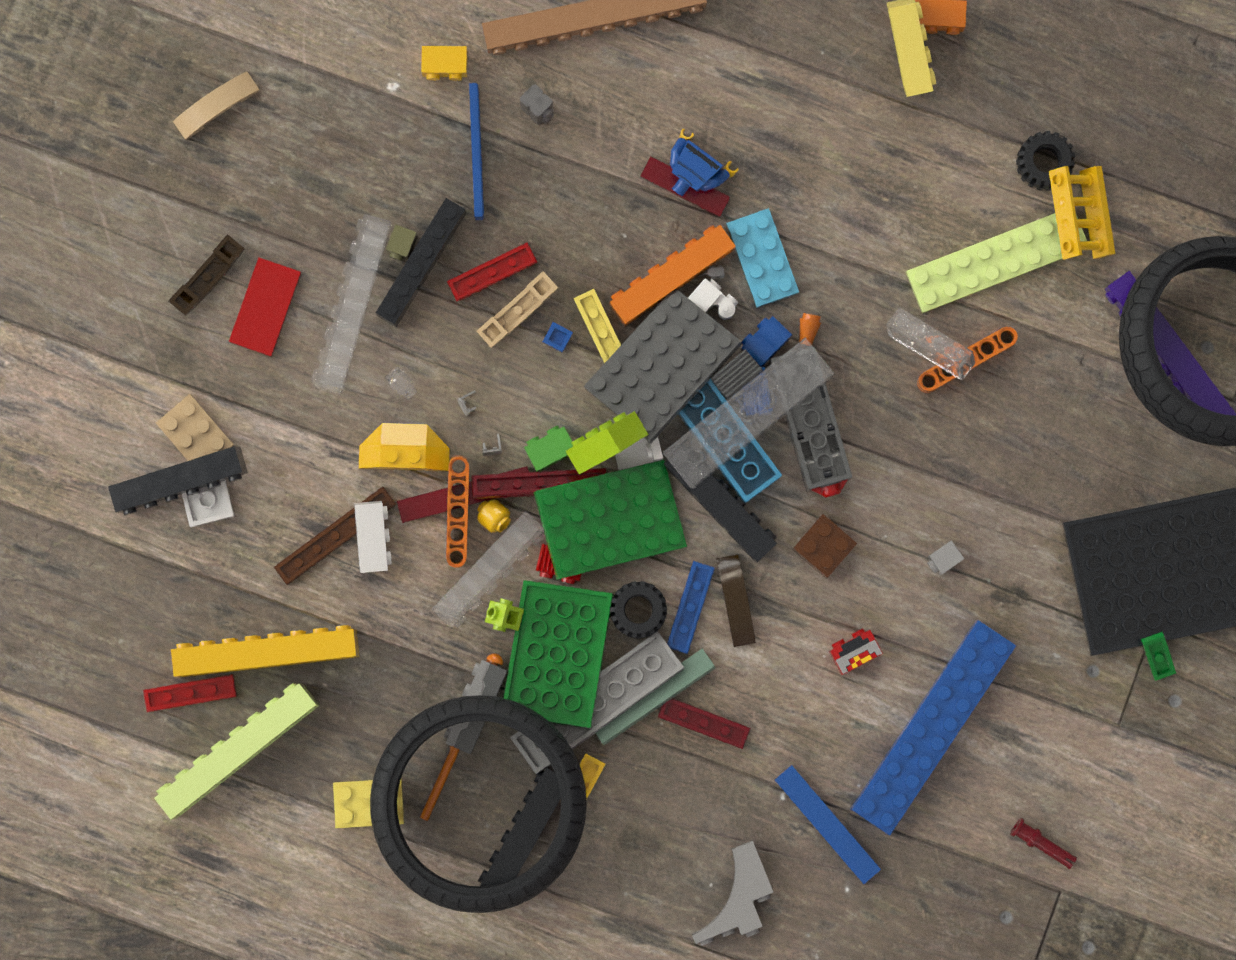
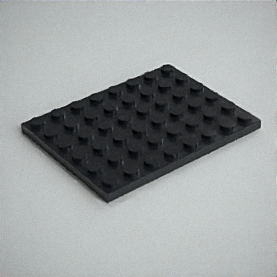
[1062,488,1236,656]

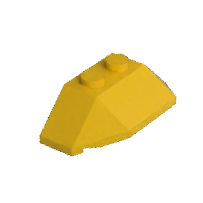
[359,423,450,471]

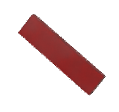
[447,242,537,302]
[143,674,237,712]

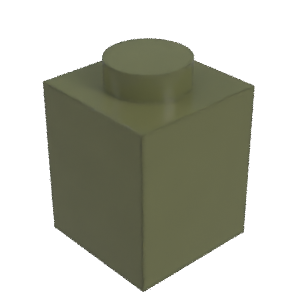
[386,224,418,262]

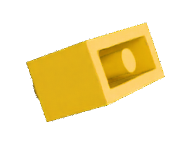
[421,46,468,81]

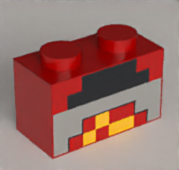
[829,628,883,675]

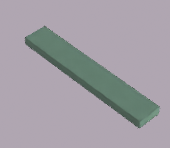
[596,649,716,745]

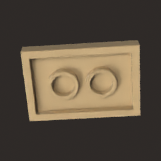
[156,394,235,461]

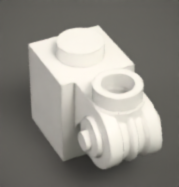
[688,278,738,320]

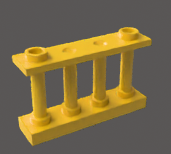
[1049,166,1116,260]

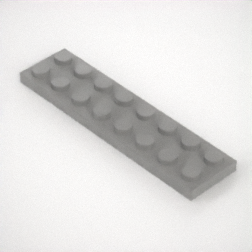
[510,631,685,775]

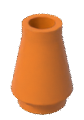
[799,313,821,347]

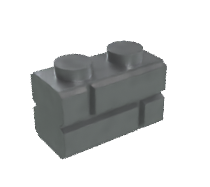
[520,84,554,125]

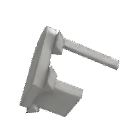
[698,265,725,279]
[457,390,476,416]
[482,434,502,456]

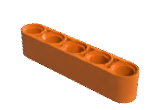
[917,327,1018,393]
[446,455,469,568]

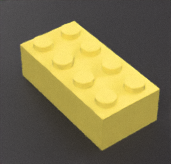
[887,0,936,97]

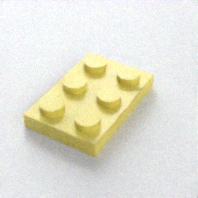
[333,778,404,828]

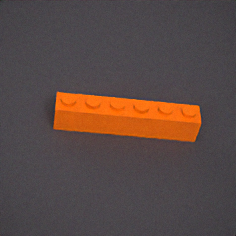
[610,225,736,327]

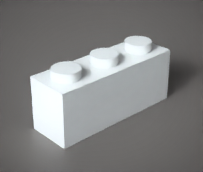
[354,501,392,573]

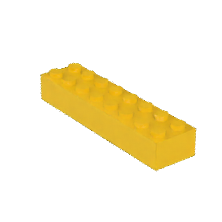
[171,625,360,677]

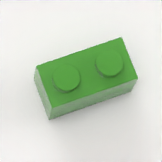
[524,425,573,472]

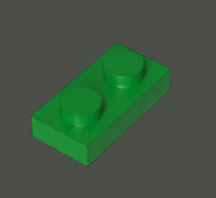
[1141,632,1176,681]

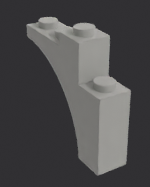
[692,841,773,946]

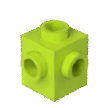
[485,598,524,632]

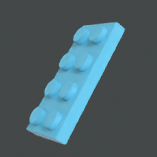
[726,208,799,308]

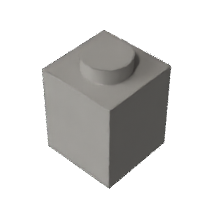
[927,540,964,575]

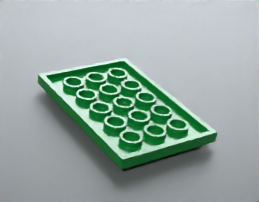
[534,460,687,580]
[504,580,613,729]

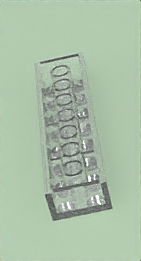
[662,338,835,490]

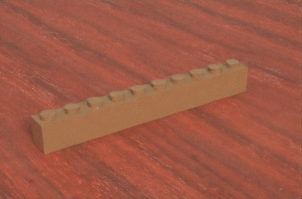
[482,0,707,55]

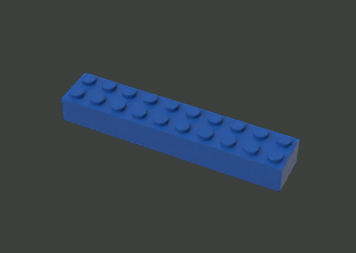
[850,620,1016,835]

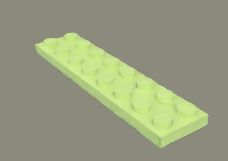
[906,213,1087,314]

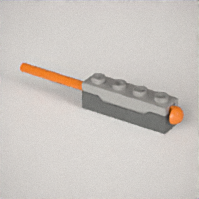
[420,653,508,821]

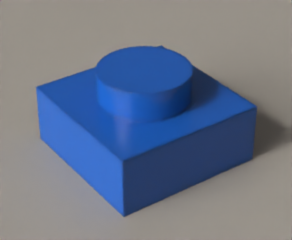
[542,322,573,353]

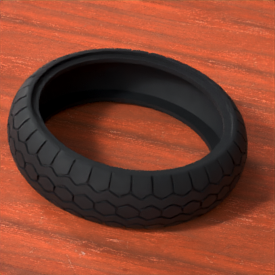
[1119,236,1236,447]
[370,695,587,913]

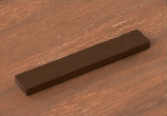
[274,486,397,586]

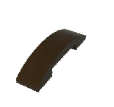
[168,234,245,316]
[716,554,756,647]

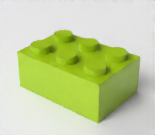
[566,411,649,474]

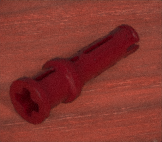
[1010,818,1077,869]

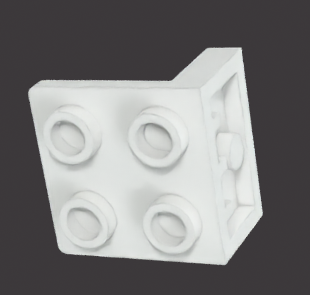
[615,437,663,470]

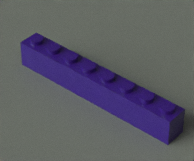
[1105,271,1236,416]

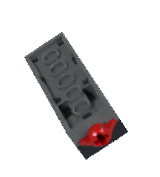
[769,346,852,498]

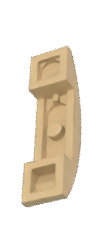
[173,72,260,140]
[476,271,558,348]

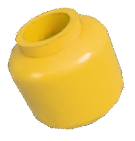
[477,499,511,533]

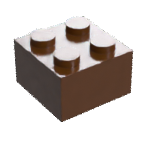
[792,514,857,579]

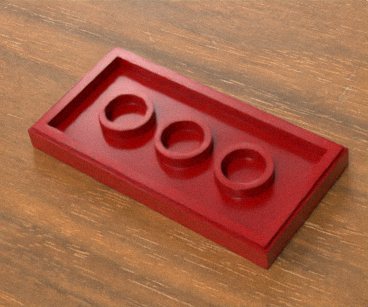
[229,257,301,357]

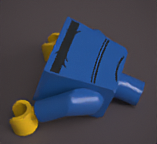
[670,129,738,197]

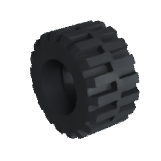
[1016,131,1075,191]
[610,581,667,639]

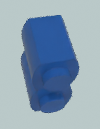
[741,316,792,367]

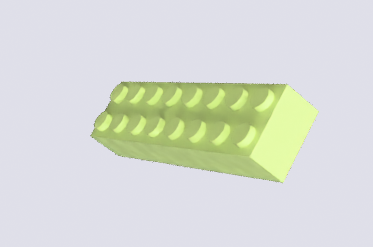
[154,683,320,820]

